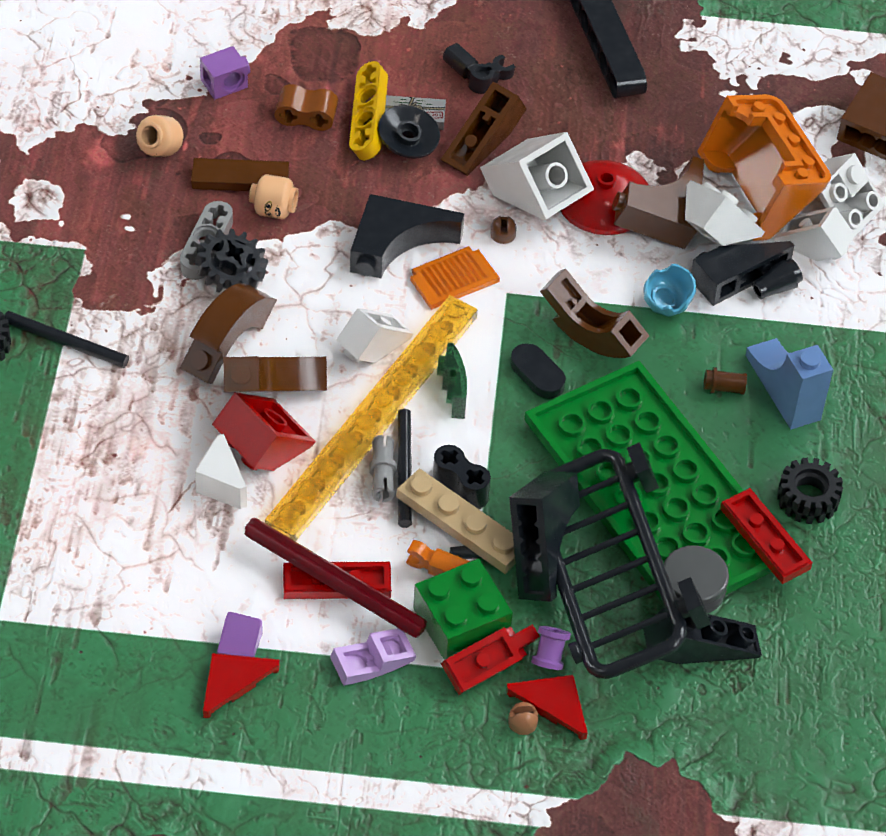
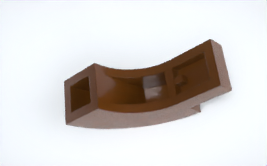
[540,268,649,358]

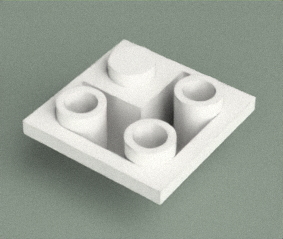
[818,153,885,236]
[685,180,765,246]

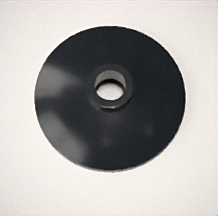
[378,105,440,159]

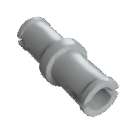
[369,435,397,502]

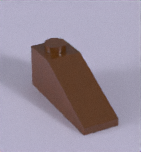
[441,82,527,176]

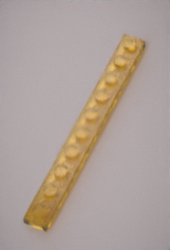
[265,295,478,541]

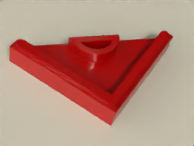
[203,653,280,718]
[506,675,588,740]

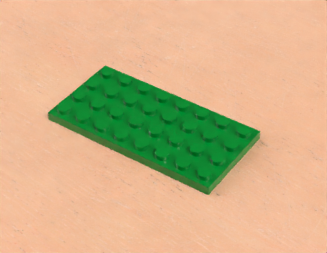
[524,360,772,601]

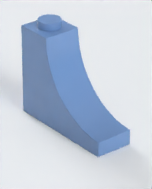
[745,338,833,430]

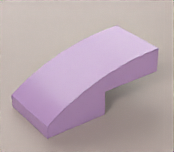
[330,628,416,686]

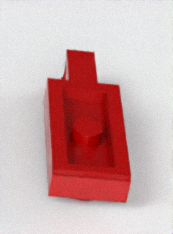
[440,624,540,695]

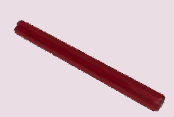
[244,518,427,638]

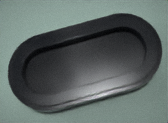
[510,343,566,399]

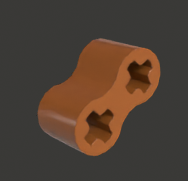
[274,84,339,131]

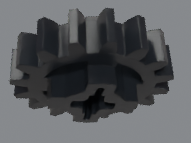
[195,229,268,293]

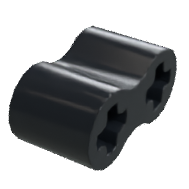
[432,444,491,509]

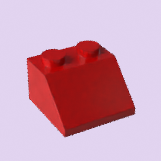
[212,392,316,471]

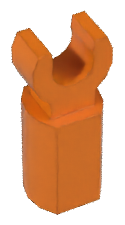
[406,540,470,576]

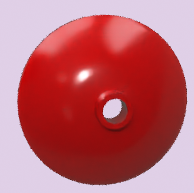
[560,160,649,235]

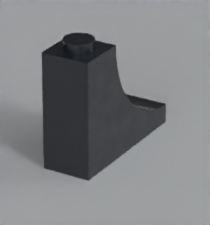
[350,194,464,279]
[509,471,580,602]

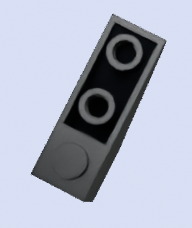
[643,607,762,664]

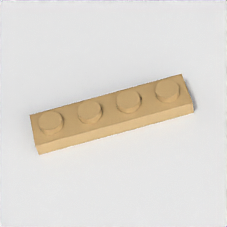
[396,468,515,574]

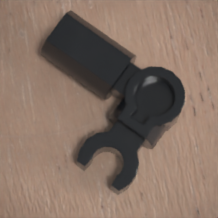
[443,43,515,94]

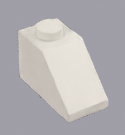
[773,206,855,262]
[336,307,414,363]

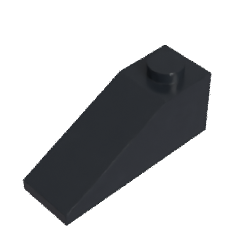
[691,241,795,306]

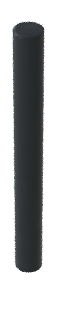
[5,311,129,368]
[398,408,412,528]

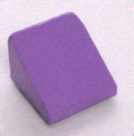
[217,612,263,657]

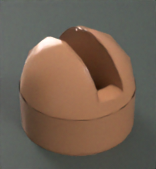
[508,702,539,735]

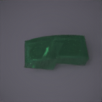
[437,342,467,419]

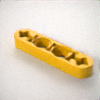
[349,61,388,161]

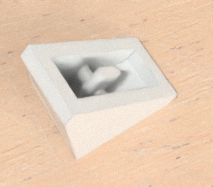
[195,434,247,509]

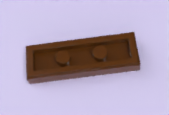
[191,158,289,191]

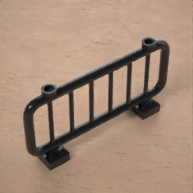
[549,442,711,679]

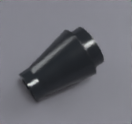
[752,258,803,300]

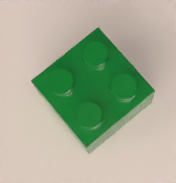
[413,558,513,660]

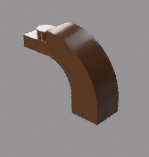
[180,283,277,384]

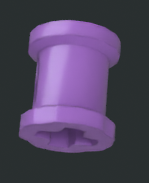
[531,626,571,670]

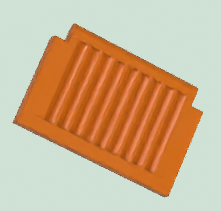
[410,246,500,310]

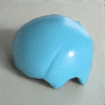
[643,264,696,316]

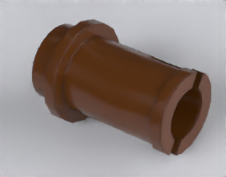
[703,367,747,395]

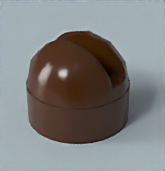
[490,216,517,244]

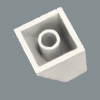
[480,132,594,220]

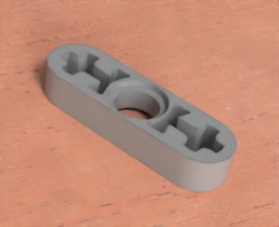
[180,201,233,280]

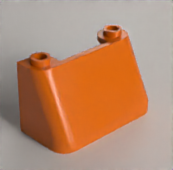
[697,94,831,241]

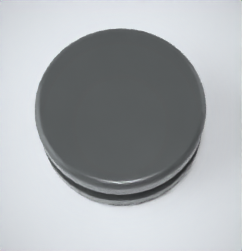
[664,546,729,614]

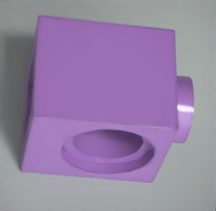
[200,46,250,100]

